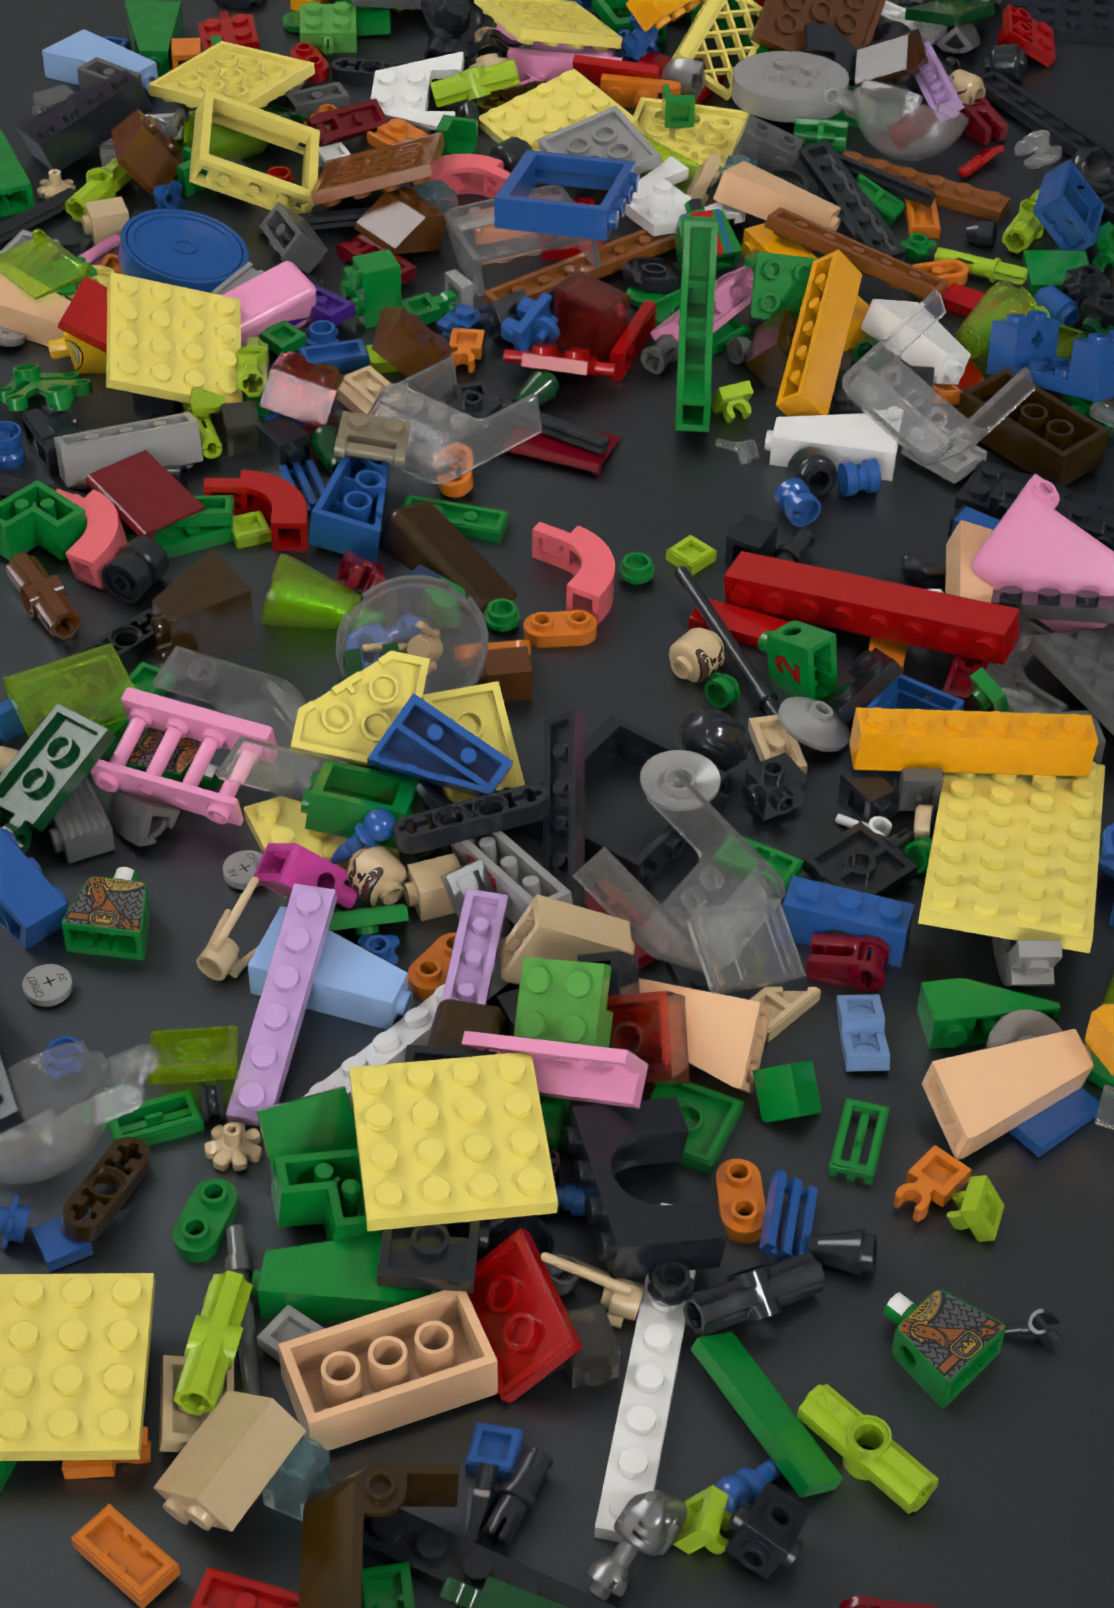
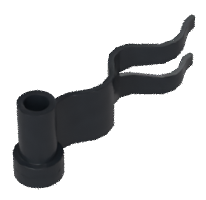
[425,29,532,59]

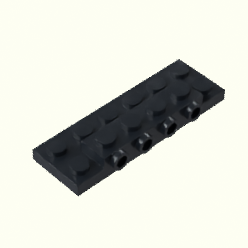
[954,460,1114,551]
[377,1045,497,1293]

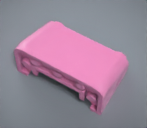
[972,473,1114,633]

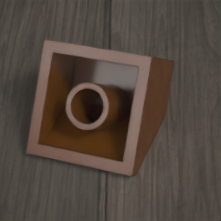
[111,109,181,198]
[355,187,449,254]
[372,307,452,389]

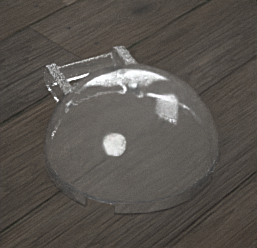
[822,79,969,162]
[335,575,488,695]
[0,1040,160,1184]

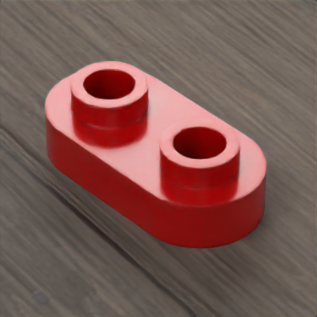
[290,42,329,82]

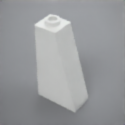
[861,299,971,385]
[765,412,903,481]

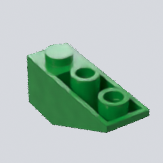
[917,978,1061,1049]

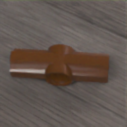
[6,552,81,641]

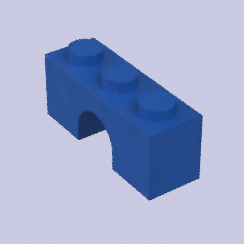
[779,876,915,968]

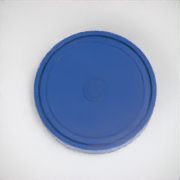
[118,209,248,293]

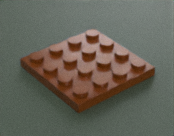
[311,132,445,207]

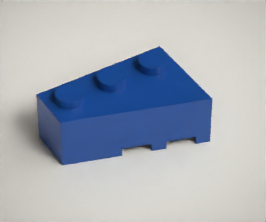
[367,693,513,797]

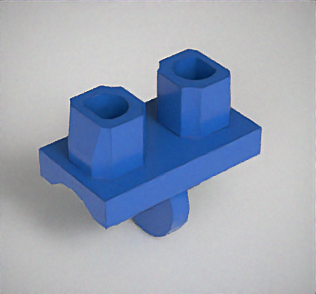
[616,14,660,62]
[501,293,560,351]

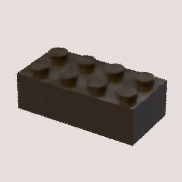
[956,368,1109,486]

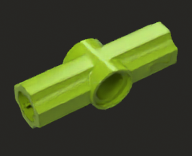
[430,59,520,108]
[65,157,132,222]
[1002,189,1044,254]
[237,337,270,397]
[173,1270,253,1416]
[797,1383,939,1514]

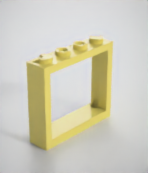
[189,89,320,214]

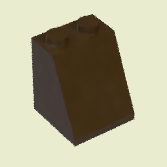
[150,549,256,679]

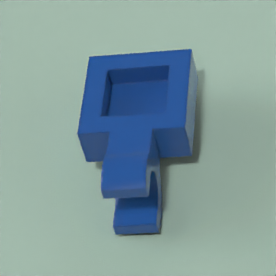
[436,304,484,344]

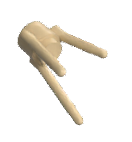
[361,621,443,675]
[196,876,259,981]
[541,1252,645,1329]

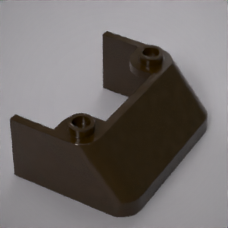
[299,1463,459,1608]

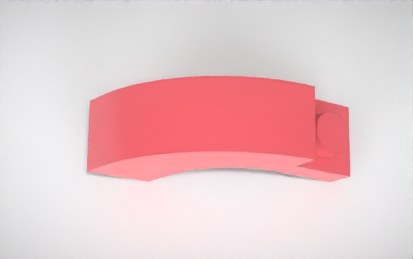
[410,154,511,205]
[56,489,127,590]
[532,522,615,625]

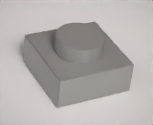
[445,269,475,307]
[257,1305,325,1362]

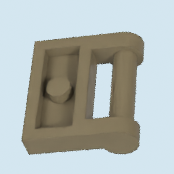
[334,411,412,468]

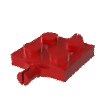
[197,10,260,52]
[503,343,617,377]

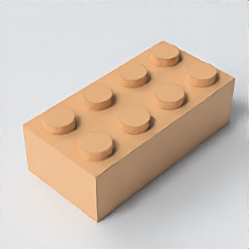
[278,1290,498,1456]

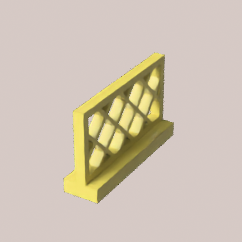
[670,0,762,101]

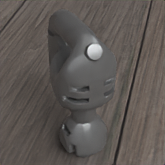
[588,1490,688,1601]

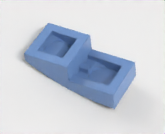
[836,994,891,1072]

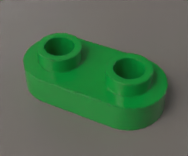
[172,1178,239,1263]

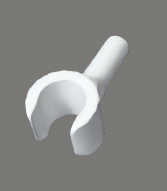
[835,814,892,837]

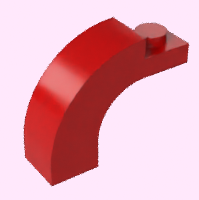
[204,470,309,551]

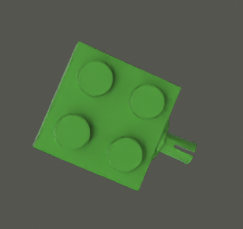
[300,2,357,55]
[514,957,613,1048]

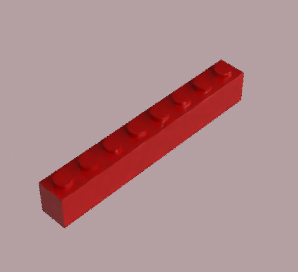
[724,551,1020,665]

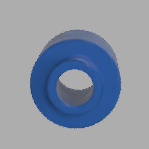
[1032,285,1080,331]

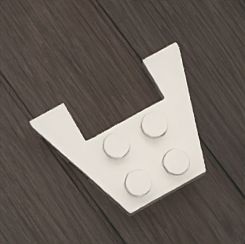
[371,52,465,134]
[625,157,746,236]

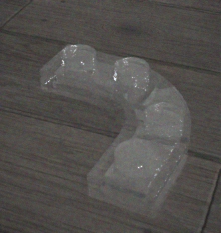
[986,618,1068,714]

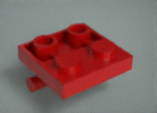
[997,4,1056,68]

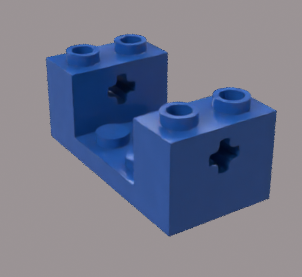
[986,310,1114,401]

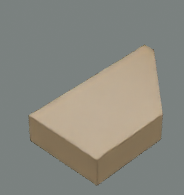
[749,987,821,1042]

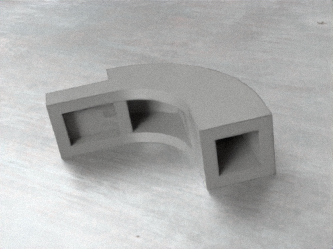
[992,936,1063,987]

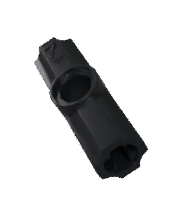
[683,1252,825,1336]

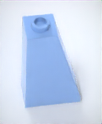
[42,29,158,95]
[248,906,413,1030]

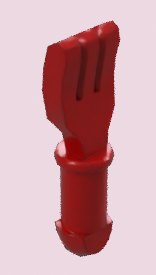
[958,145,1004,178]

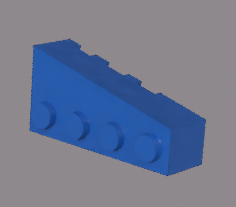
[309,456,389,562]
[0,827,69,950]

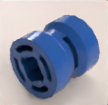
[0,421,26,469]
[837,458,881,497]
[775,478,821,527]

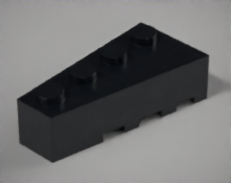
[16,70,154,171]

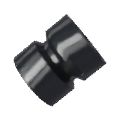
[101,536,169,604]

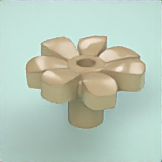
[37,169,76,200]
[204,1122,262,1172]

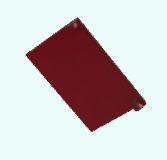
[501,425,621,476]
[85,450,205,539]

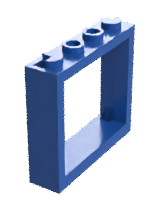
[494,150,640,241]

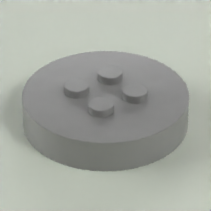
[732,51,849,123]

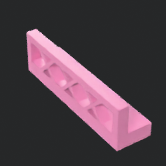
[504,48,622,90]
[650,266,754,341]
[462,1031,648,1109]

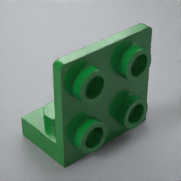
[745,252,818,320]

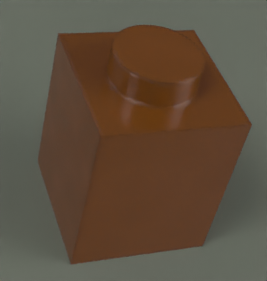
[475,646,533,702]

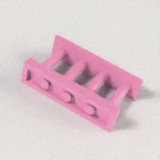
[90,687,278,826]

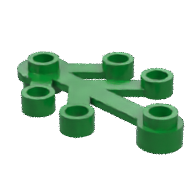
[0,363,93,411]

